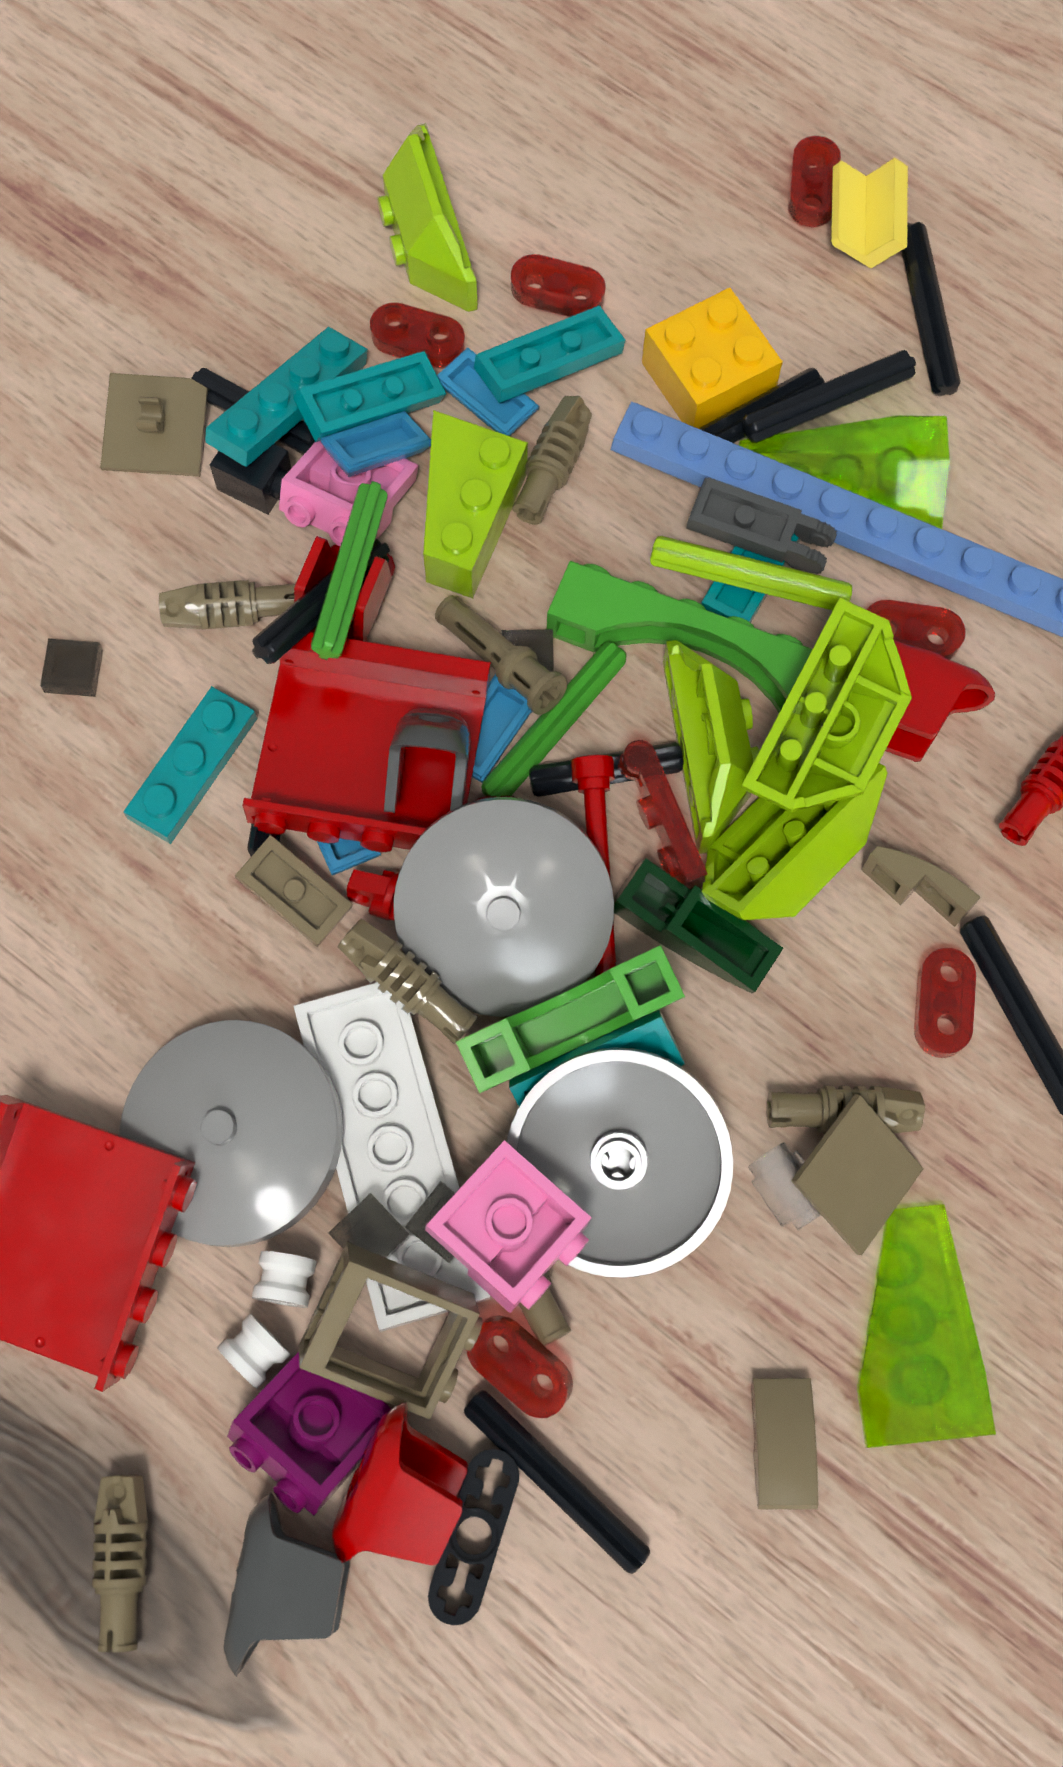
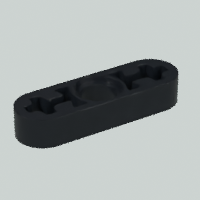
[428,1449,519,1625]

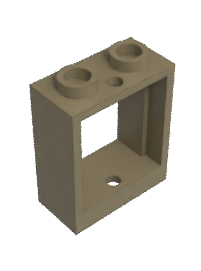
[299,1242,483,1419]

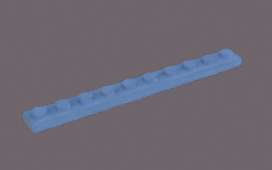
[610,401,1063,637]

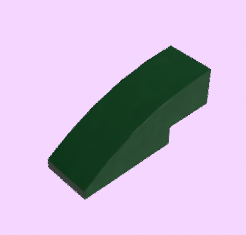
[614,858,783,993]

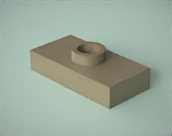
[235,835,353,947]

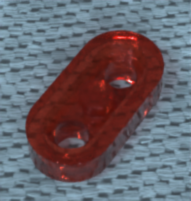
[788,136,841,227]
[511,254,606,317]
[370,302,465,369]
[867,600,966,660]
[914,948,976,1058]
[467,1315,573,1418]

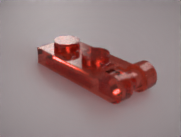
[618,740,707,885]

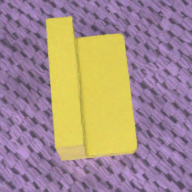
[831,158,908,269]

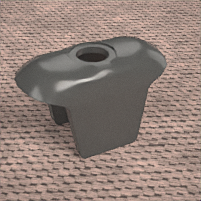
[384,708,471,813]
[223,1492,350,1677]

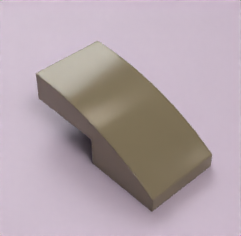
[861,846,981,927]
[751,1378,818,1510]

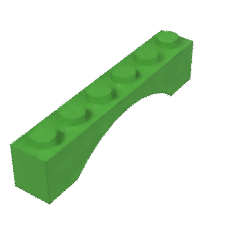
[546,561,812,713]

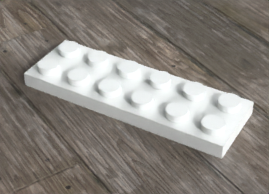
[293,982,490,1332]

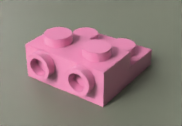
[279,441,419,546]
[425,1140,592,1313]

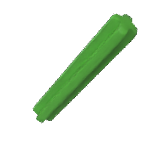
[311,481,388,660]
[481,641,627,798]

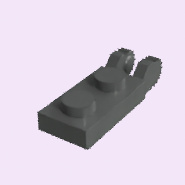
[686,477,837,574]

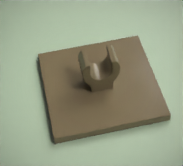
[100,373,208,477]
[791,1094,924,1256]

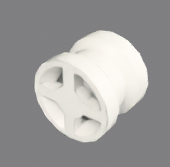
[252,1251,317,1308]
[217,1313,291,1389]

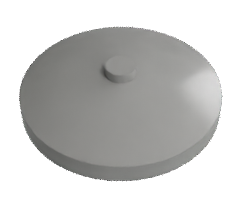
[394,797,614,1017]
[120,1020,343,1247]
[507,1047,733,1278]

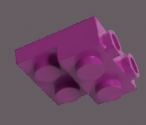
[227,1352,391,1516]

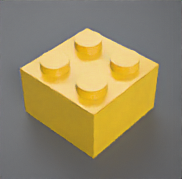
[642,287,783,428]

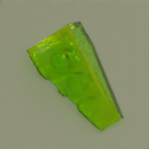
[738,415,950,529]
[857,1204,996,1448]

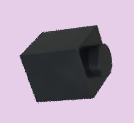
[209,444,292,515]

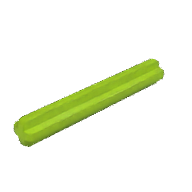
[650,536,852,611]

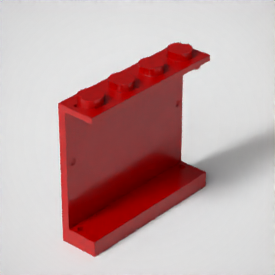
[242,632,491,852]
[0,1095,197,1392]

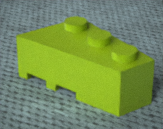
[423,410,528,599]

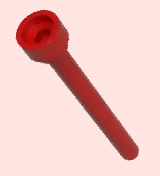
[571,755,616,977]

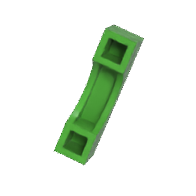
[456,945,685,1093]

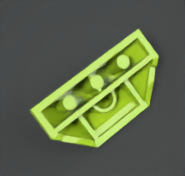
[377,123,478,312]
[741,598,912,812]
[663,640,759,854]
[702,763,888,920]

